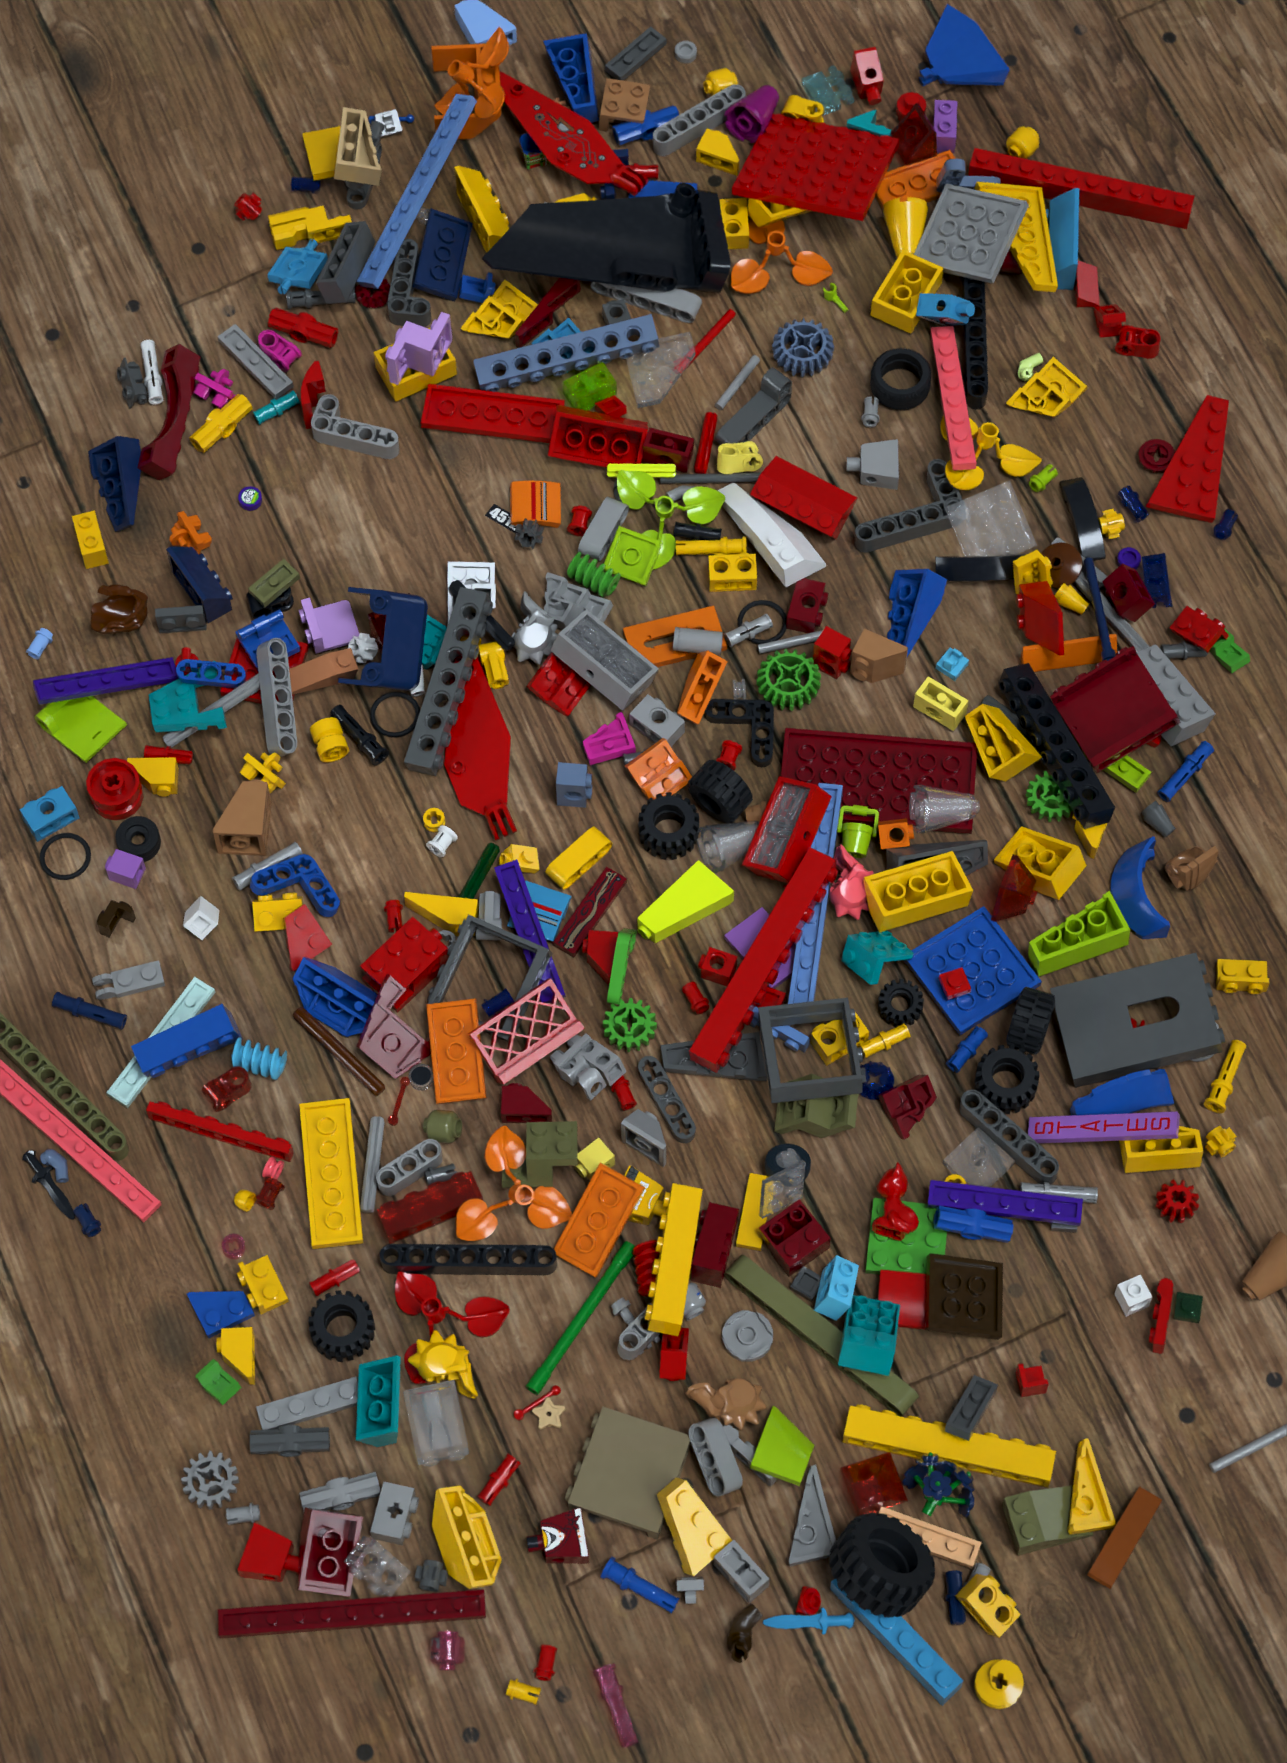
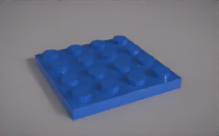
[904,906,1042,1035]

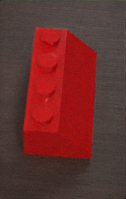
[548,405,648,467]
[750,456,858,539]

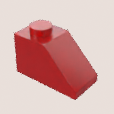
[582,930,618,985]
[659,1328,689,1381]

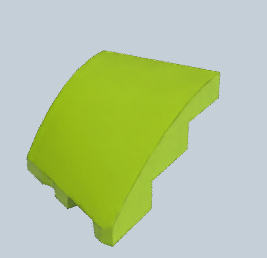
[750,1406,814,1486]

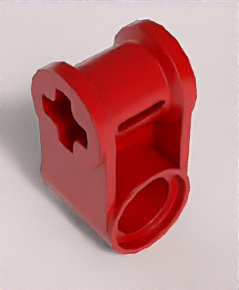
[1115,325,1161,359]

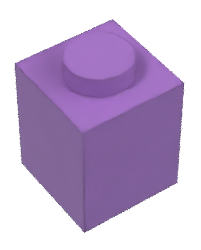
[105,849,146,889]

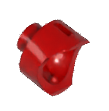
[896,92,927,127]

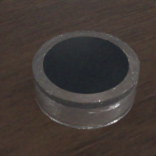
[409,1064,434,1090]

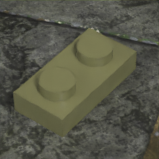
[248,559,300,607]

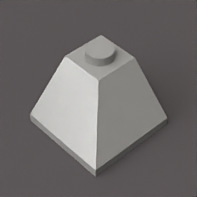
[621,1109,666,1168]

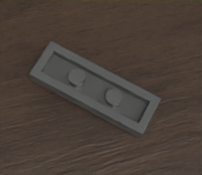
[605,27,667,81]
[945,1375,998,1441]

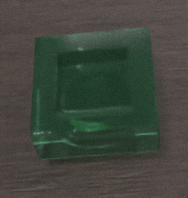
[1173,1292,1203,1323]

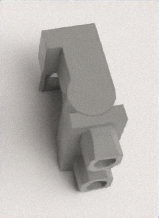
[550,1034,626,1101]

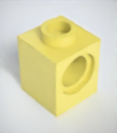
[575,1138,615,1180]

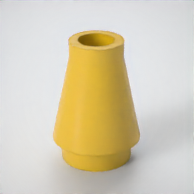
[1055,583,1089,615]

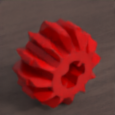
[1156,1179,1199,1223]

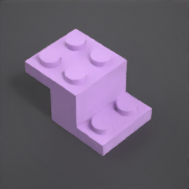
[385,312,452,385]

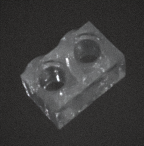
[344,1536,411,1597]

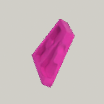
[583,712,636,765]

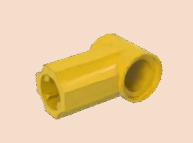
[478,641,509,689]

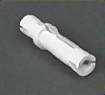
[140,340,163,405]

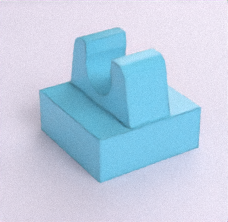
[935,648,969,681]

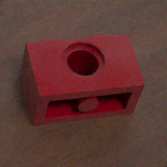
[642,427,694,473]
[1102,563,1155,622]
[786,578,829,633]

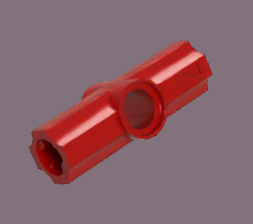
[268,307,339,348]

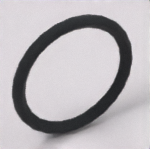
[738,600,787,644]
[370,692,420,737]
[39,833,91,880]

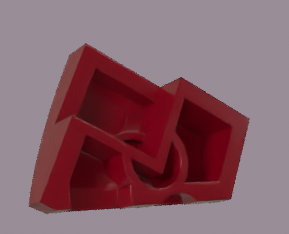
[878,1075,937,1139]

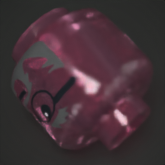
[430,1631,465,1670]

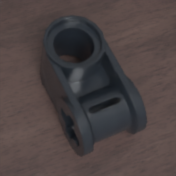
[246,587,294,619]

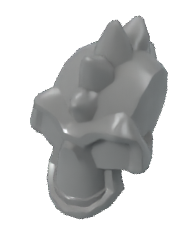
[512,591,558,665]

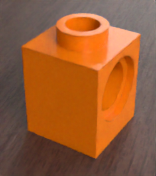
[878,818,914,849]

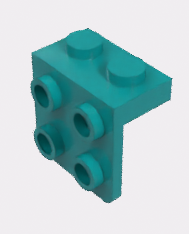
[841,930,914,985]

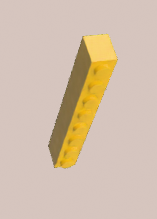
[843,1404,1056,1488]

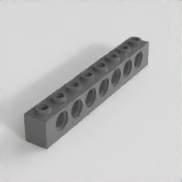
[404,587,493,776]

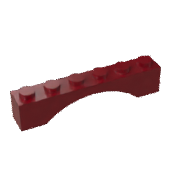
[137,344,200,481]

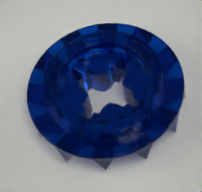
[860,1061,894,1100]

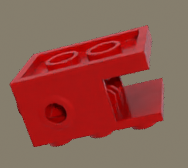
[360,917,449,1013]

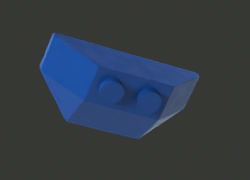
[293,957,377,1037]

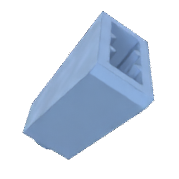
[455,0,517,45]

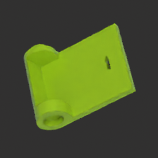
[34,696,127,763]

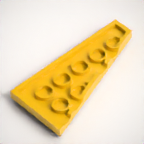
[975,182,1058,292]

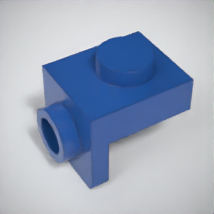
[459,272,495,303]

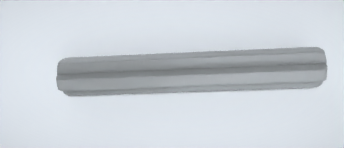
[360,1116,384,1213]

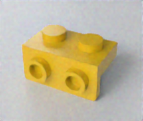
[1013,550,1053,594]
[252,892,303,931]

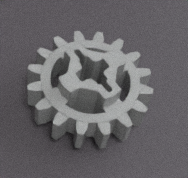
[181,1451,239,1510]

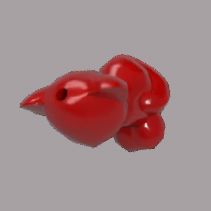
[872,1162,919,1241]

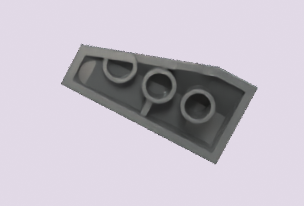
[886,840,988,876]

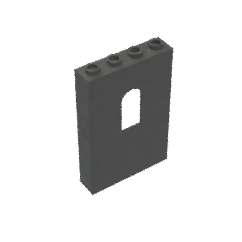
[1050,953,1225,1088]

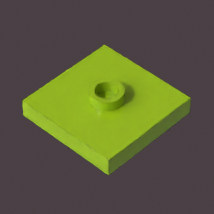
[604,526,663,587]

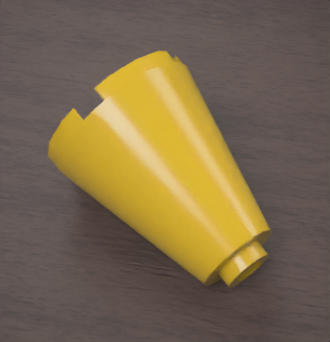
[883,197,928,258]

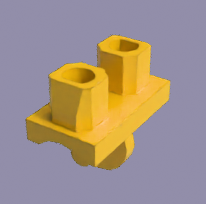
[240,752,286,793]

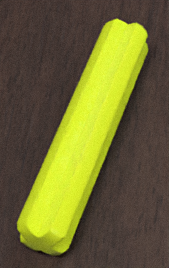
[607,464,676,478]

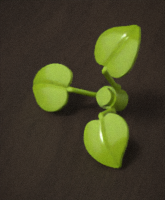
[617,470,725,570]

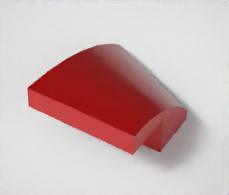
[301,360,326,429]

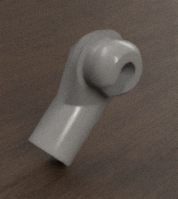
[666,485,696,502]

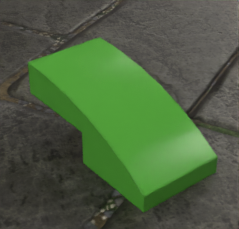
[1210,628,1250,673]

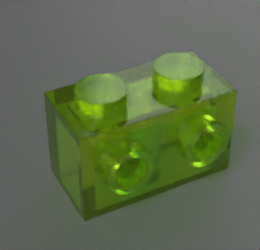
[563,362,617,411]

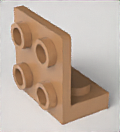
[599,78,650,131]

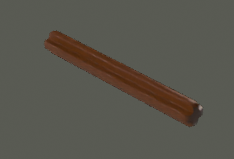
[293,1007,385,1096]

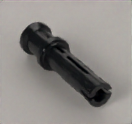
[330,704,389,766]

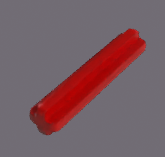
[694,412,718,474]

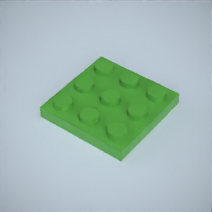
[865,1198,947,1275]

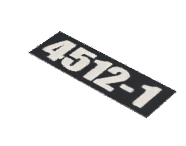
[485,504,517,533]

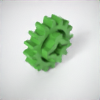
[1026,771,1073,822]
[603,998,657,1052]

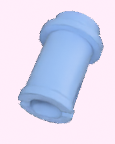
[26,628,53,660]

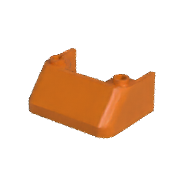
[431,43,501,139]

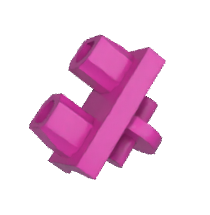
[193,369,236,409]

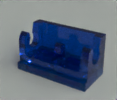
[1142,553,1173,608]

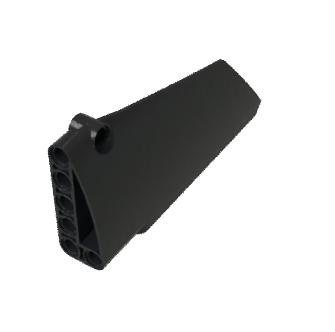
[482,183,731,293]

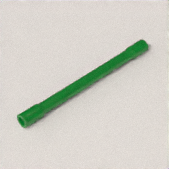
[525,1241,635,1395]

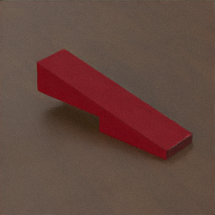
[515,278,581,348]

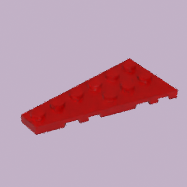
[1145,395,1229,523]

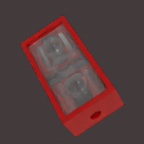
[742,776,832,883]

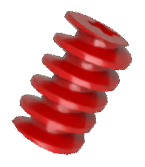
[633,1240,660,1297]

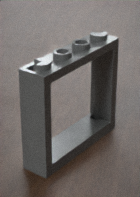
[427,914,553,1042]
[758,998,867,1103]

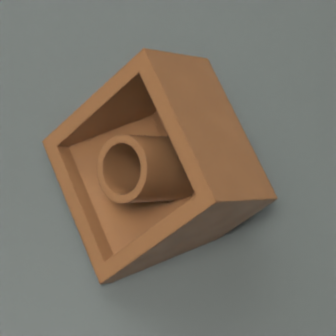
[850,629,908,683]

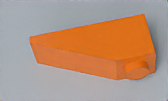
[677,650,728,725]

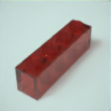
[377,1171,483,1244]

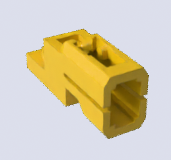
[268,205,352,250]

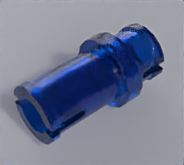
[1118,485,1150,522]

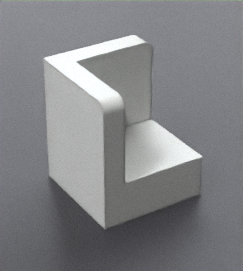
[183,896,219,940]

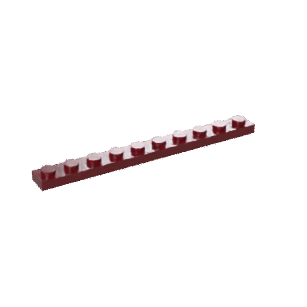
[218,1589,486,1638]

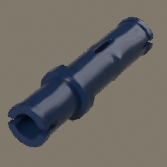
[52,992,127,1030]

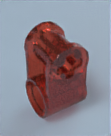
[202,1066,252,1112]

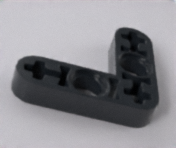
[704,699,774,768]

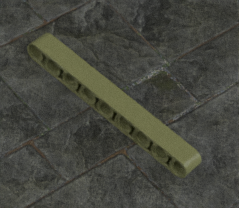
[0,1013,129,1161]
[724,1254,919,1417]

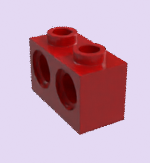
[813,626,852,679]

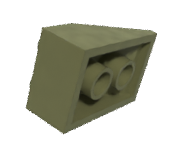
[1002,1485,1094,1556]

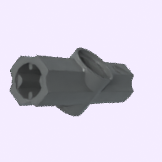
[250,1425,330,1457]

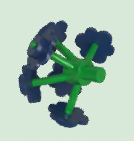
[902,1452,975,1517]

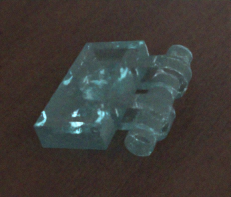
[802,65,855,116]

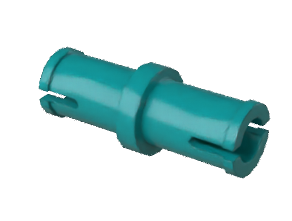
[253,390,300,425]

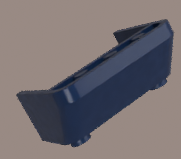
[338,587,428,691]

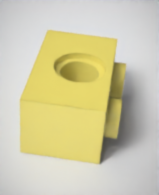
[913,676,969,731]

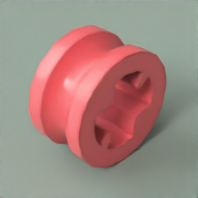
[262,1157,284,1182]

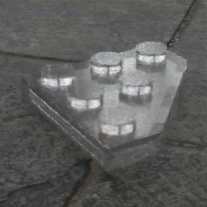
[626,332,696,408]

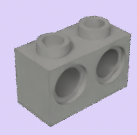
[714,1540,769,1604]

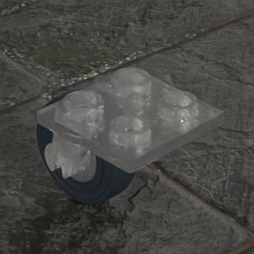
[759,1144,811,1219]

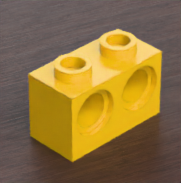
[720,198,749,249]
[72,510,109,569]
[708,552,757,592]
[810,1012,869,1066]
[955,1573,1021,1638]

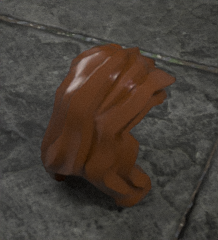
[90,584,148,634]

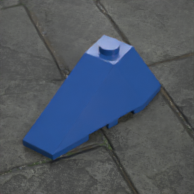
[887,569,947,657]

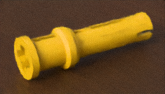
[676,536,747,555]
[1204,1040,1246,1113]

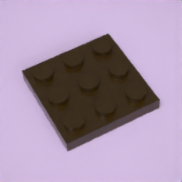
[925,1253,1003,1340]

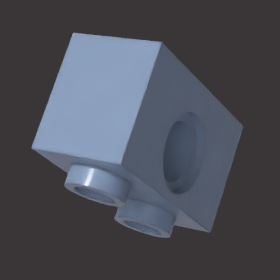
[556,762,592,808]

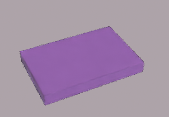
[724,907,796,989]

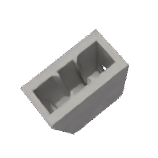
[846,440,899,490]

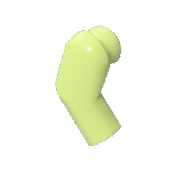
[1017,353,1043,381]

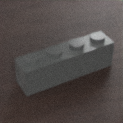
[316,221,376,303]

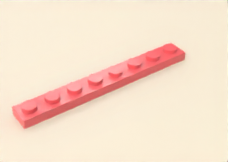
[930,326,976,471]

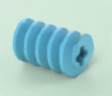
[232,1037,287,1080]

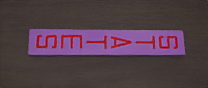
[1028,1112,1180,1143]

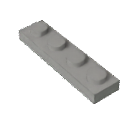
[218,324,294,400]
[256,1377,358,1430]

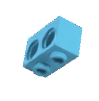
[814,1255,859,1321]

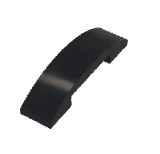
[1059,477,1106,561]
[935,554,1027,581]

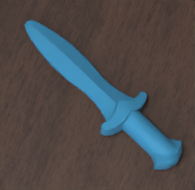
[763,1608,855,1634]

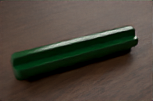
[458,842,500,899]

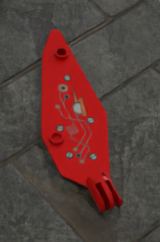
[499,71,648,196]

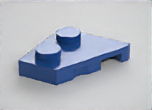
[187,1291,255,1339]

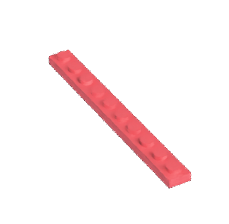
[0,1059,162,1223]

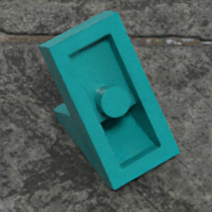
[846,110,891,136]

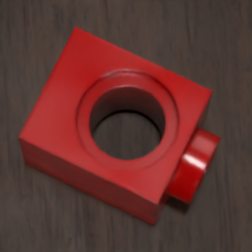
[698,947,738,987]

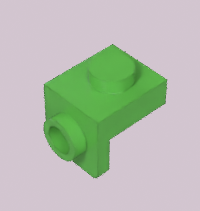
[195,1359,242,1405]

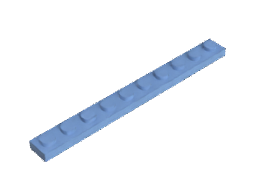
[357,94,477,289]
[788,783,843,1004]

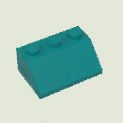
[356,1355,401,1447]

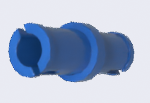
[946,1026,988,1073]

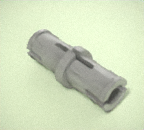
[724,614,773,647]

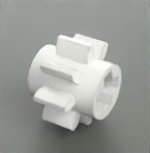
[348,633,378,663]

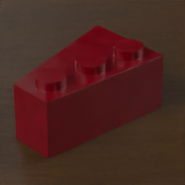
[690,1202,739,1288]

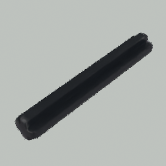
[449,580,515,651]

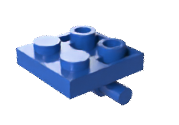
[235,609,300,671]

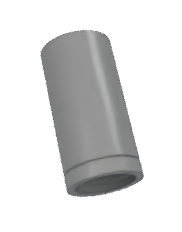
[673,627,723,656]

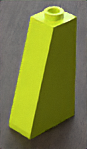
[637,860,734,943]

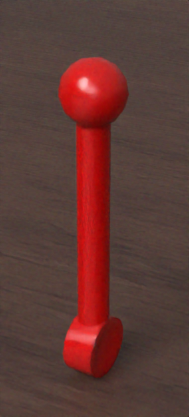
[514,1385,561,1421]

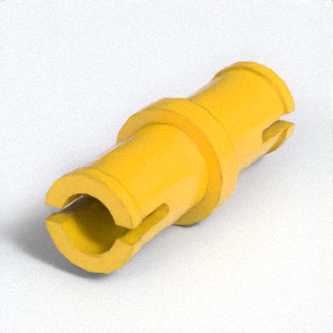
[859,1023,911,1058]

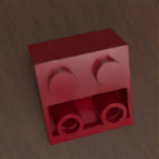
[759,1199,831,1277]

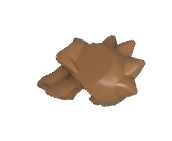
[685,1378,767,1430]

